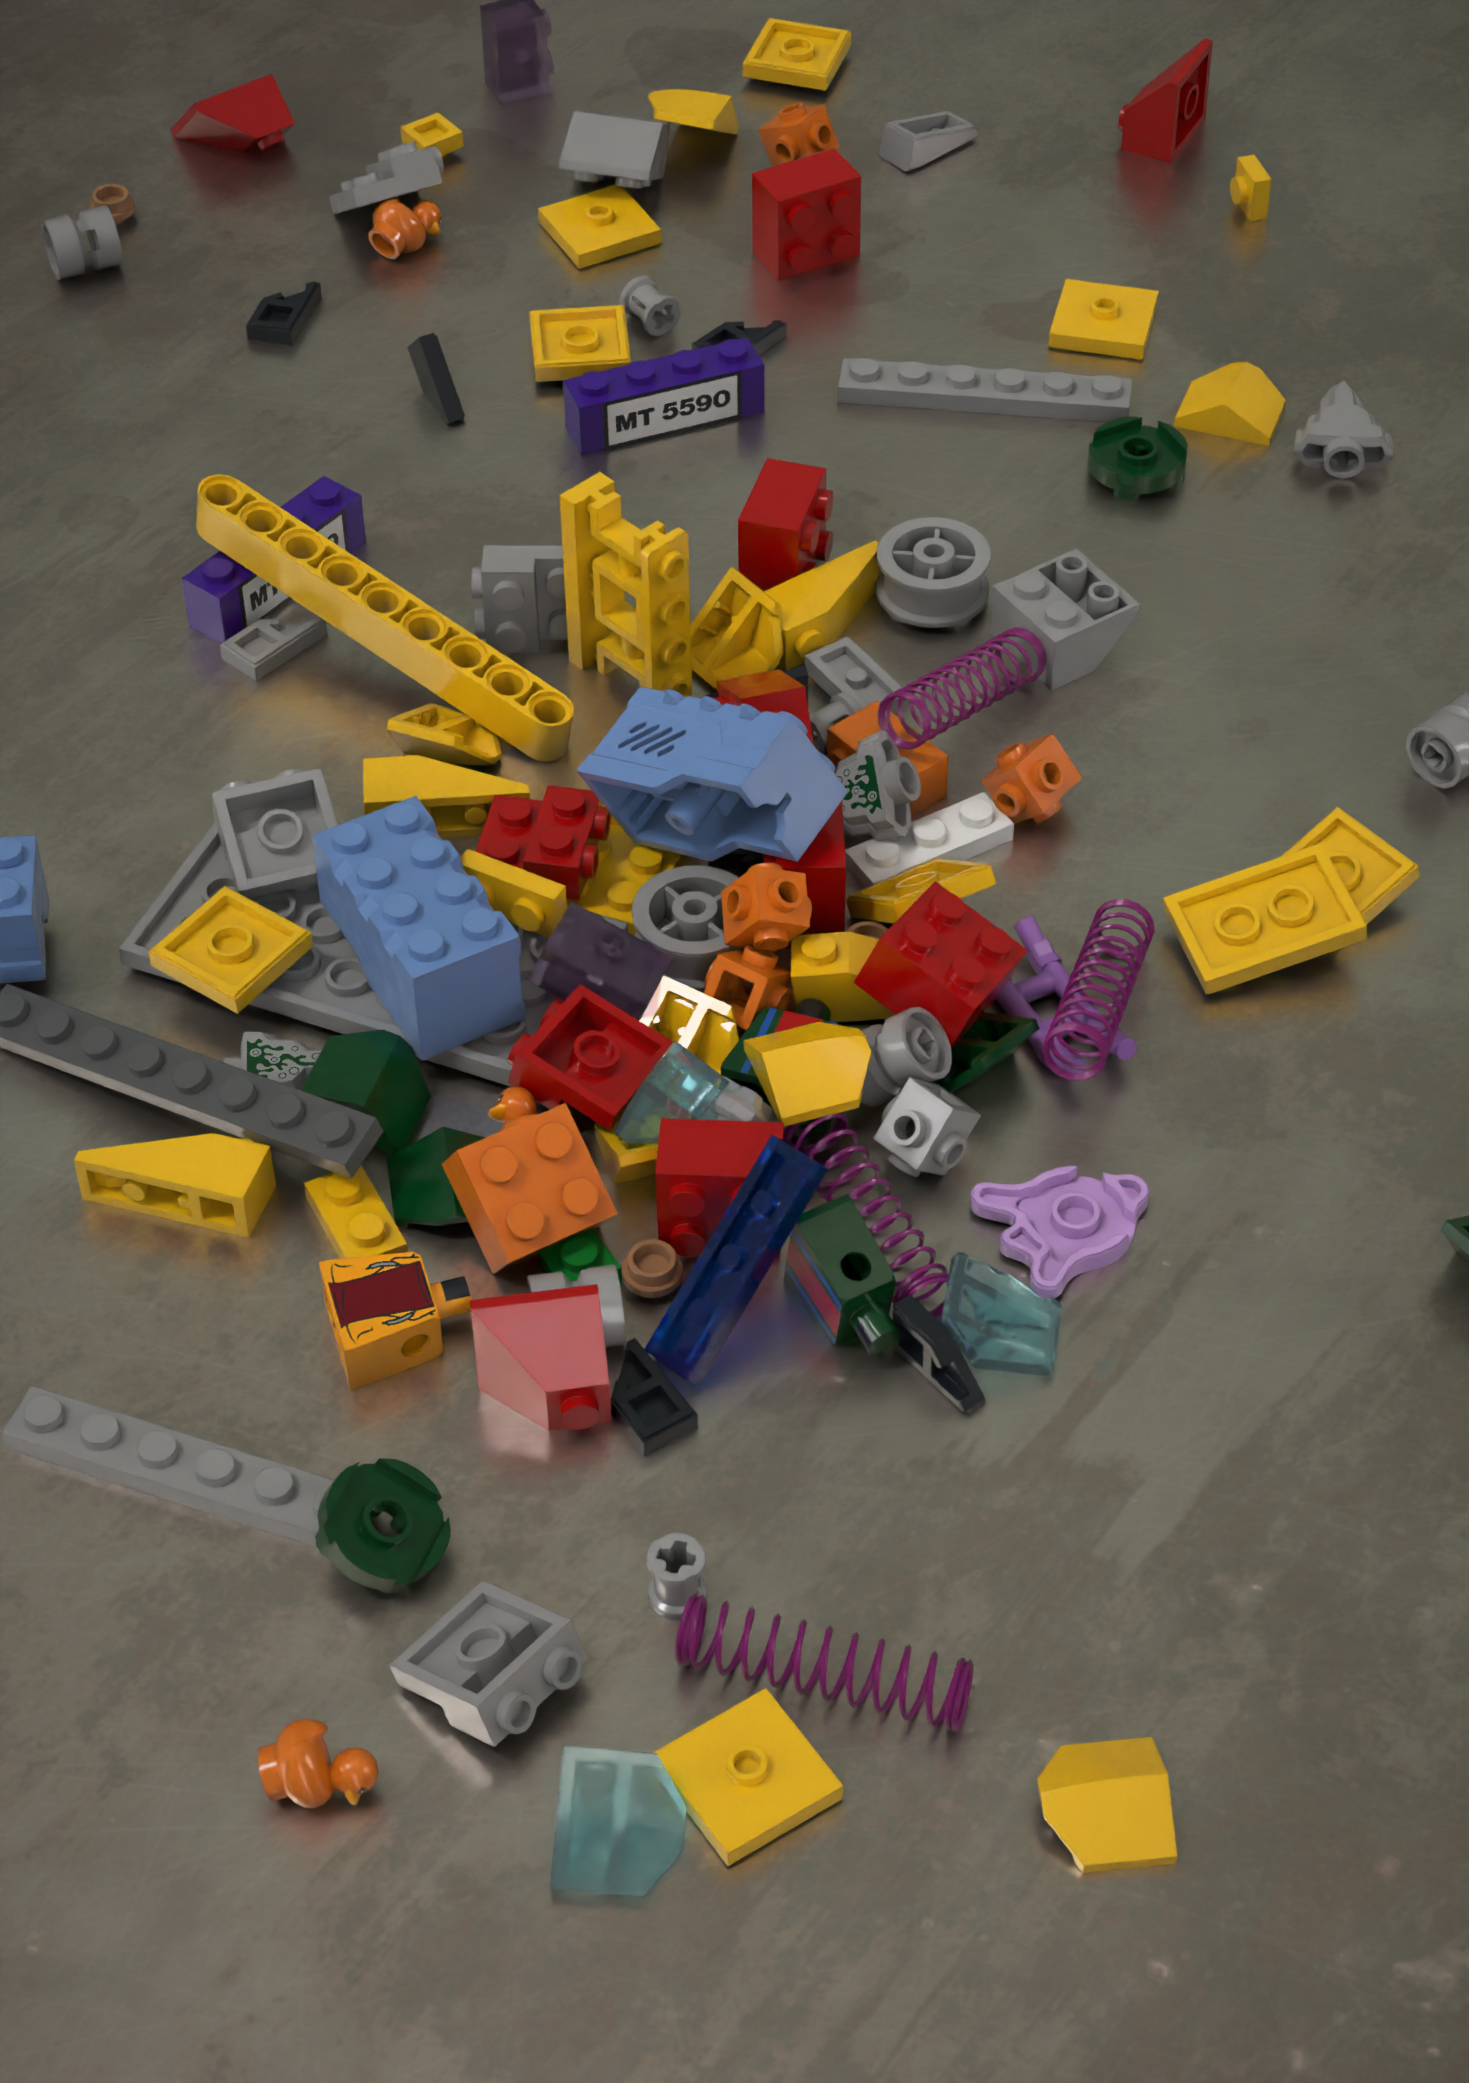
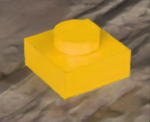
[401,112,464,158]
[1230,154,1272,221]

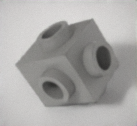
[873,1077,981,1177]

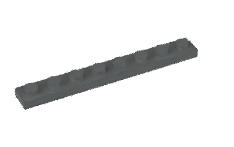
[0,984,383,1179]

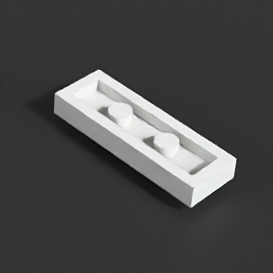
[845,792,1014,888]

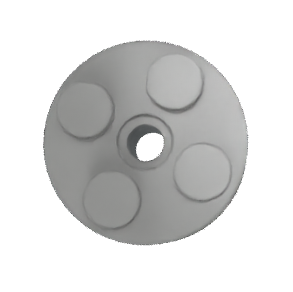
[876,517,991,628]
[632,865,743,993]

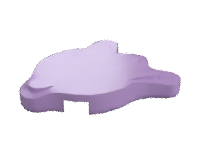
[970,1166,1150,1299]

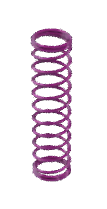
[877,628,1046,750]
[1042,899,1155,1081]
[784,1112,959,1319]
[675,1593,974,1733]

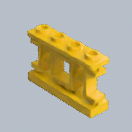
[560,472,692,698]

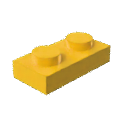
[460,849,568,941]
[304,1165,408,1259]

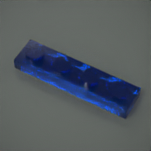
[645,1134,828,1385]

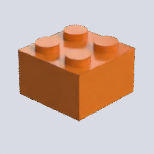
[442,1103,618,1274]

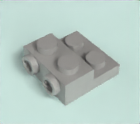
[329,142,444,214]
[471,545,568,653]
[211,768,337,898]
[389,1581,588,1747]

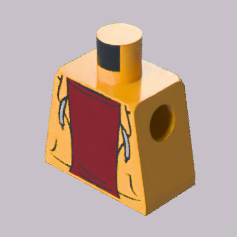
[319,1252,471,1390]

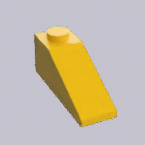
[764,540,881,671]
[363,755,530,838]
[791,931,895,1022]
[74,1133,276,1238]

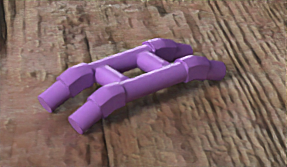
[995,916,1137,1073]

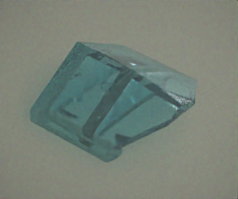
[613,1040,730,1144]
[941,1252,1062,1376]
[550,1745,687,1897]

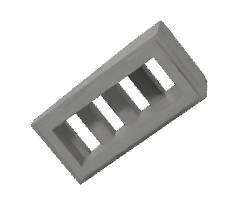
[879,111,978,171]

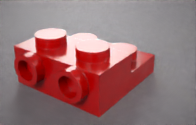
[475,785,611,900]
[507,984,677,1130]

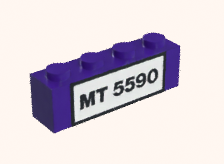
[563,337,765,456]
[182,476,366,644]

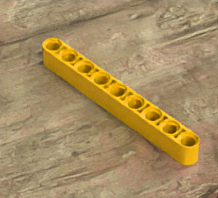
[196,474,574,762]

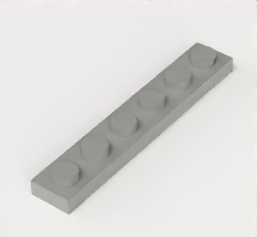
[837,357,1132,422]
[1,1385,374,1547]

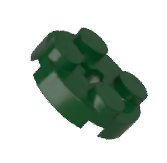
[1088,417,1188,501]
[315,1458,451,1594]

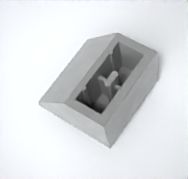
[559,110,670,188]
[990,548,1140,691]

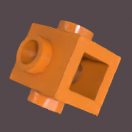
[758,102,840,167]
[981,733,1082,824]
[721,863,812,952]
[703,945,792,1033]

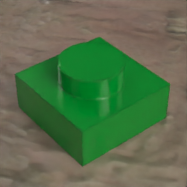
[538,1228,622,1284]

